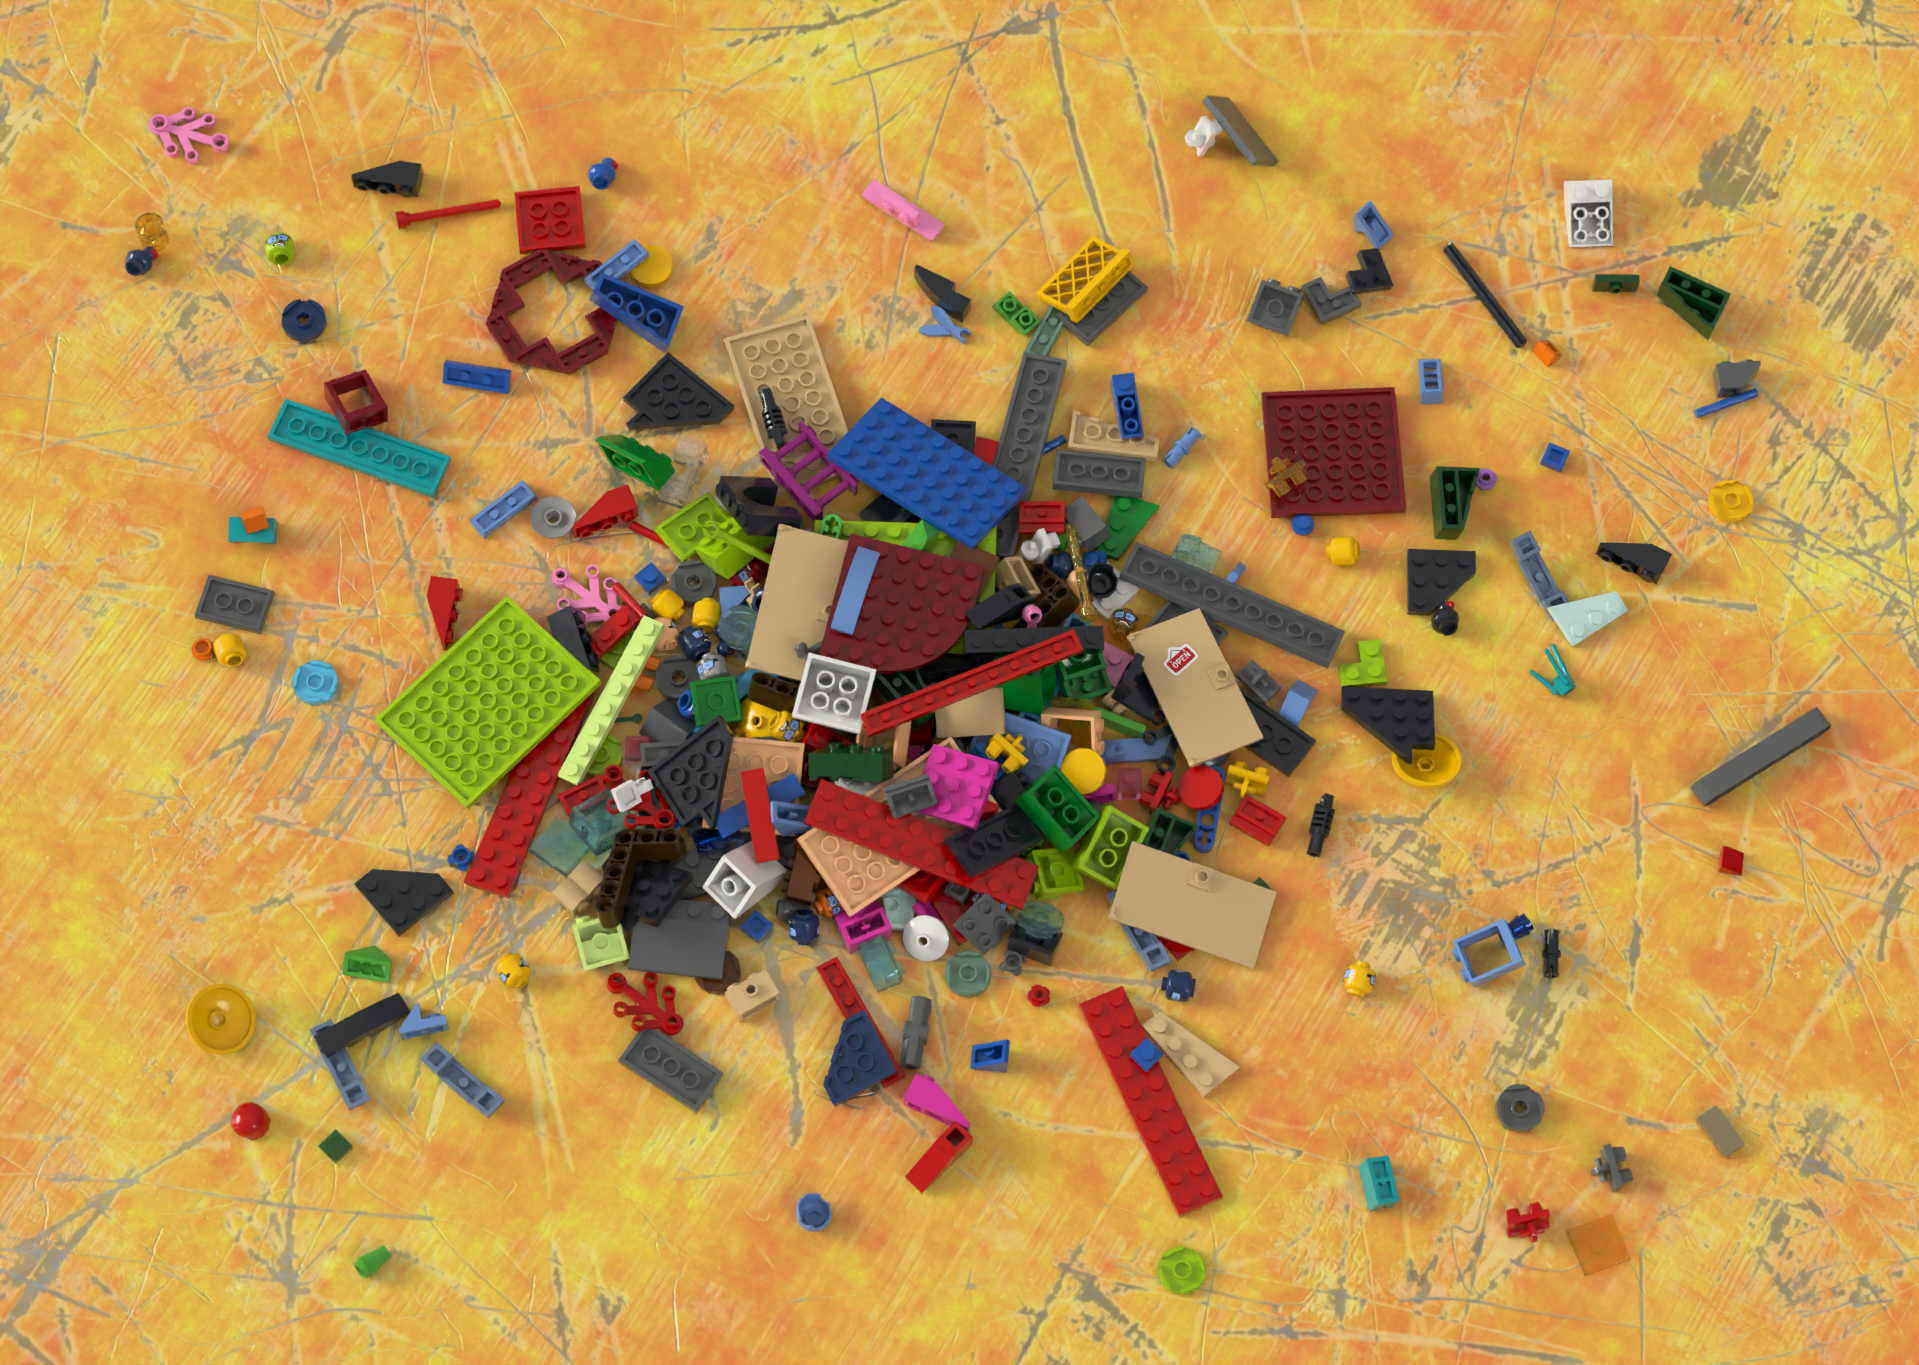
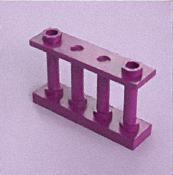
[759,421,859,523]

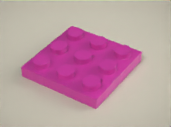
[916,744,1000,830]

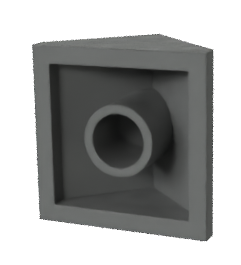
[639,699,696,743]

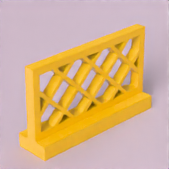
[1036,236,1135,323]

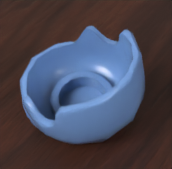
[796,1193,832,1232]

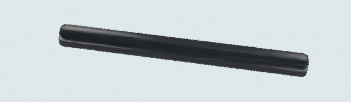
[1443,242,1527,348]

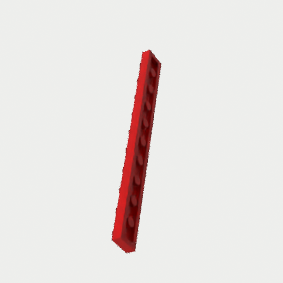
[860,629,1083,737]

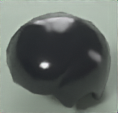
[1084,562,1118,599]

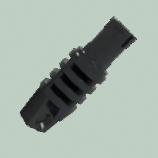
[759,388,788,449]
[1307,793,1335,857]

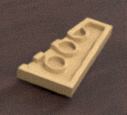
[1068,410,1159,462]
[1142,1011,1240,1099]

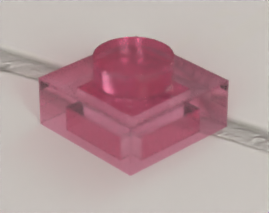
[625,736,649,761]

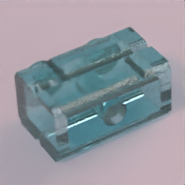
[858,935,905,993]

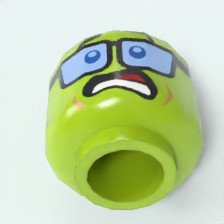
[265,232,295,265]

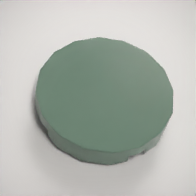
[945,950,992,998]

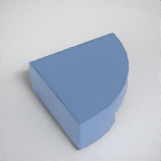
[1226,562,1246,583]

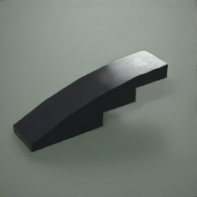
[314,993,411,1058]

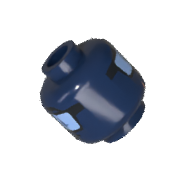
[677,626,712,661]
[789,909,819,946]
[1161,970,1196,1002]

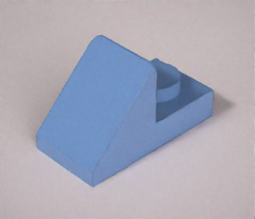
[1354,201,1394,249]
[399,1002,449,1040]

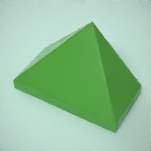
[901,519,941,552]
[343,946,392,983]

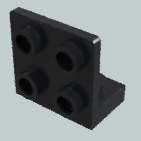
[859,494,920,523]
[1111,652,1159,721]

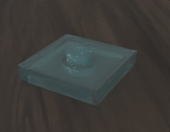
[529,816,594,877]

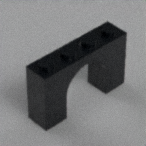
[715,476,802,537]

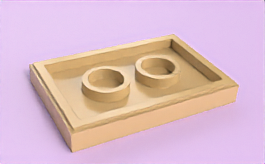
[935,687,1006,738]

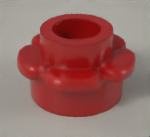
[1027,984,1050,1007]

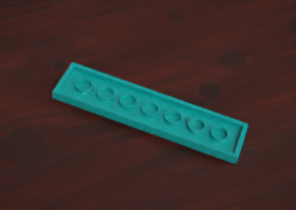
[267,399,451,498]

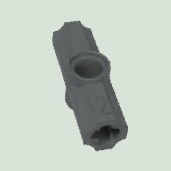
[900,996,932,1070]

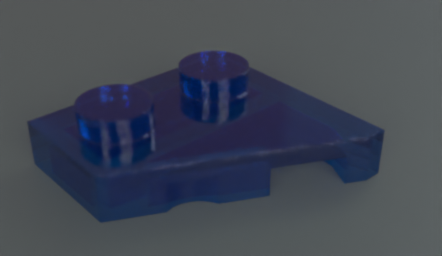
[692,829,745,853]

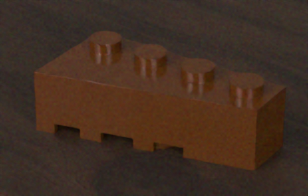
[781,832,820,905]

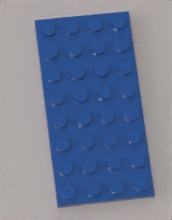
[827,397,1027,550]

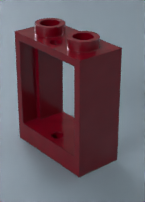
[324,369,388,435]

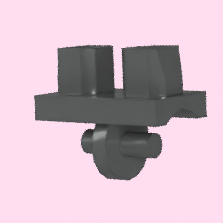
[1236,659,1281,704]
[1590,1144,1633,1192]

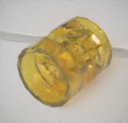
[135,212,169,251]

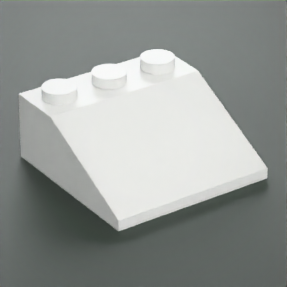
[791,653,876,735]

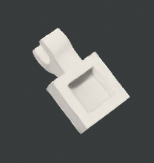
[611,777,653,812]

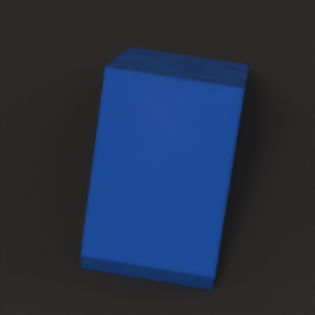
[970,1039,1010,1073]

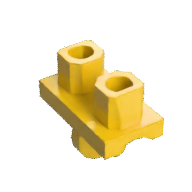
[984,732,1029,775]
[1225,760,1270,798]

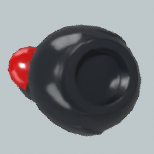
[1431,601,1459,636]

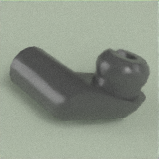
[795,641,822,659]

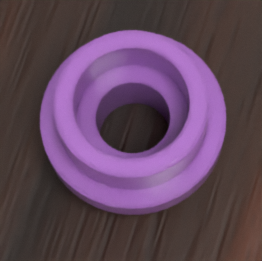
[1475,469,1497,491]

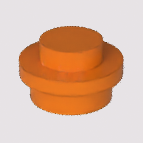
[192,638,215,661]

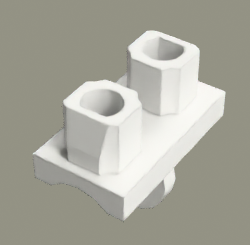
[1185,116,1223,157]
[1020,528,1060,565]

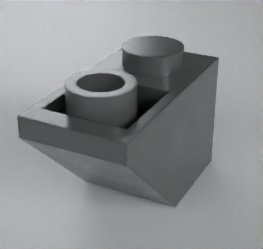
[1713,359,1761,398]

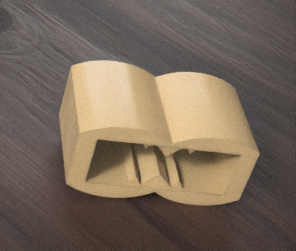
[552,860,603,915]

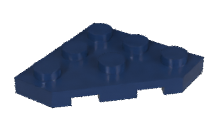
[823,1010,898,1107]

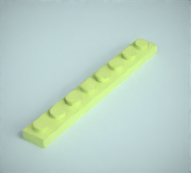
[558,615,665,786]

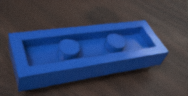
[442,360,512,394]

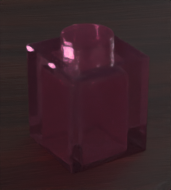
[1117,768,1142,800]

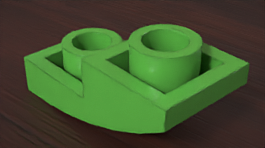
[992,291,1041,336]

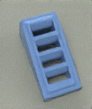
[1418,359,1443,404]

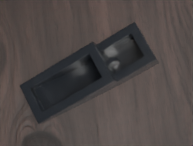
[914,264,971,323]

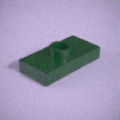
[1592,274,1640,294]

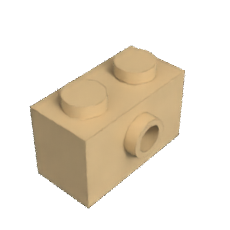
[995,556,1041,602]
[725,969,781,1022]

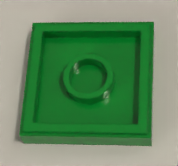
[689,675,743,728]

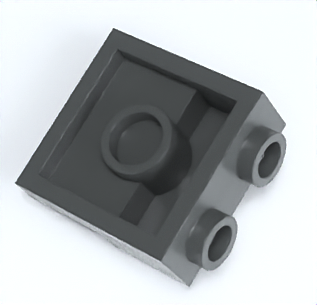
[1247,278,1304,337]

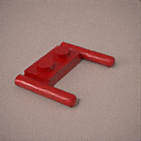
[591,582,648,660]

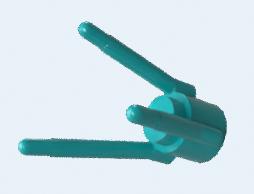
[1530,644,1576,697]

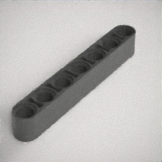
[1690,707,1832,807]

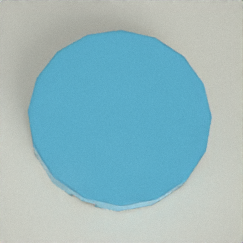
[292,660,339,705]

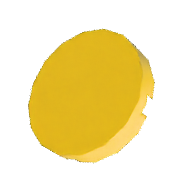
[630,245,673,288]
[1708,479,1754,523]
[1061,748,1107,795]

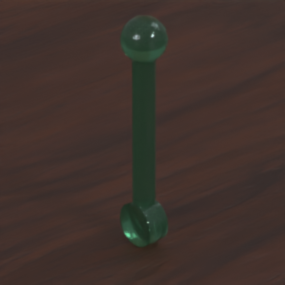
[614,713,642,723]

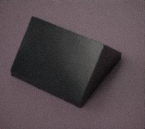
[1007,917,1063,966]

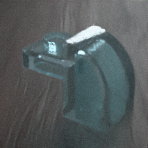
[1171,534,1222,573]

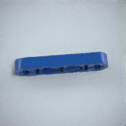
[1193,766,1226,853]

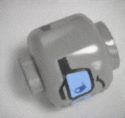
[697,652,730,680]

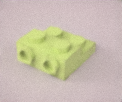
[572,915,629,971]

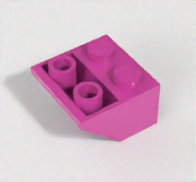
[832,899,892,954]

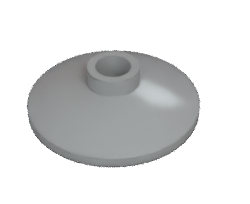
[531,496,576,539]

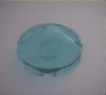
[718,605,758,650]
[1017,901,1064,938]

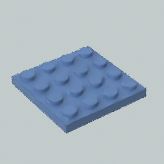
[968,711,1072,808]

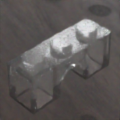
[657,434,710,509]

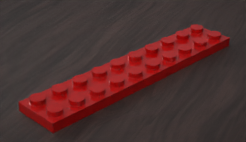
[464,692,595,899]
[804,779,1039,910]
[1079,986,1223,1217]

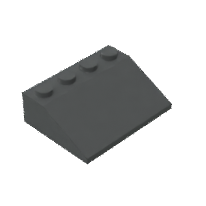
[628,899,732,980]

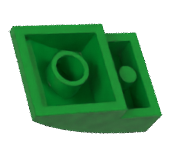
[1055,624,1113,708]

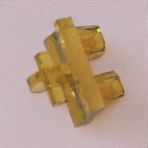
[1264,457,1308,497]

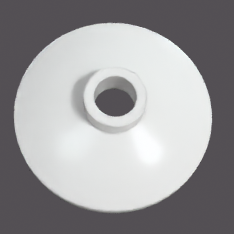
[903,915,949,961]

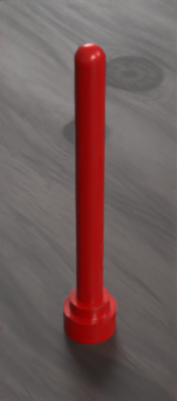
[395,199,501,229]

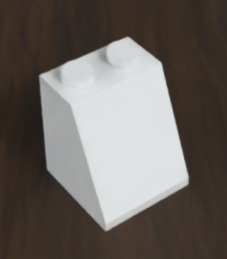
[702,841,787,919]

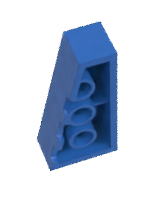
[589,272,684,353]

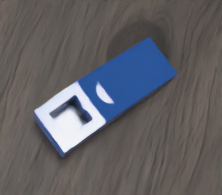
[1110,373,1144,439]

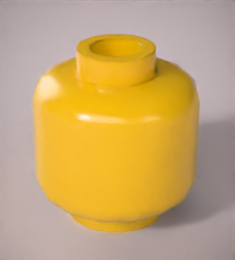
[1326,536,1360,566]
[650,589,685,622]
[692,598,722,633]
[213,633,247,667]

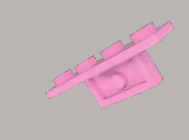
[862,180,944,241]

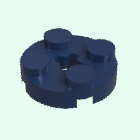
[282,299,327,344]

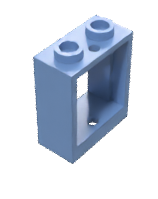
[1452,919,1526,987]

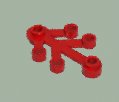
[604,765,676,829]
[607,972,684,1036]

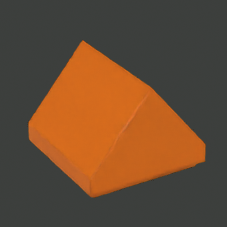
[1533,340,1562,367]
[241,506,270,534]

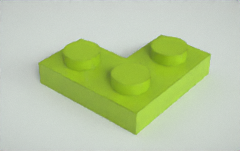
[1338,639,1388,687]

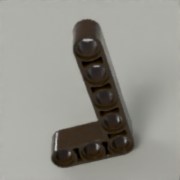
[986,564,1080,663]
[748,672,873,736]
[595,828,685,929]

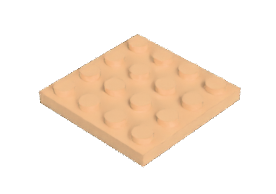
[702,737,805,837]

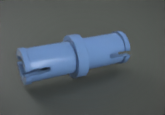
[1162,427,1201,469]

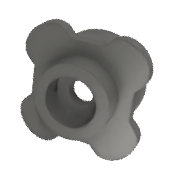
[999,950,1026,976]

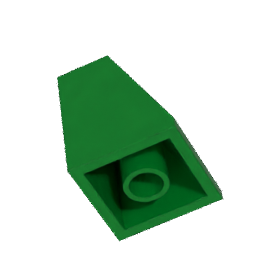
[992,655,1057,714]

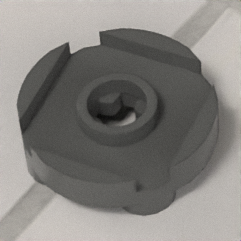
[671,560,717,605]
[655,655,700,701]
[1496,1084,1544,1133]

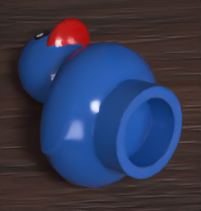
[588,157,618,190]

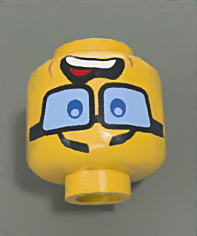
[768,711,804,742]
[496,953,531,988]
[1342,961,1376,997]

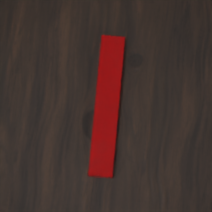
[816,956,905,1089]

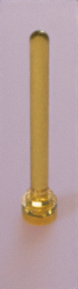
[1066,523,1099,623]

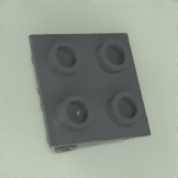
[953,892,1017,955]

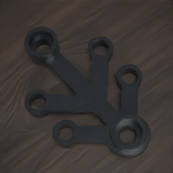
[1143,710,1178,775]

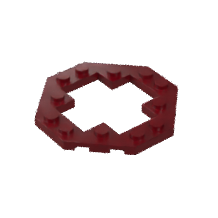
[486,249,617,375]

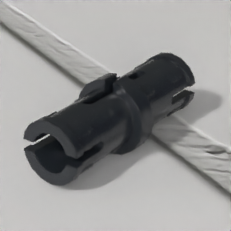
[1542,929,1561,978]

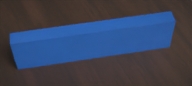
[717,773,805,839]

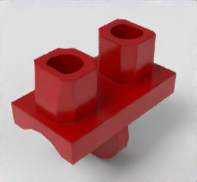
[1139,771,1180,815]
[1506,1202,1550,1243]

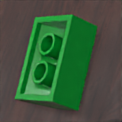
[596,434,676,491]
[1014,765,1101,852]

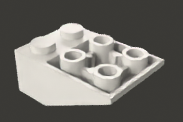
[1564,180,1613,247]

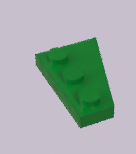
[1097,496,1159,561]

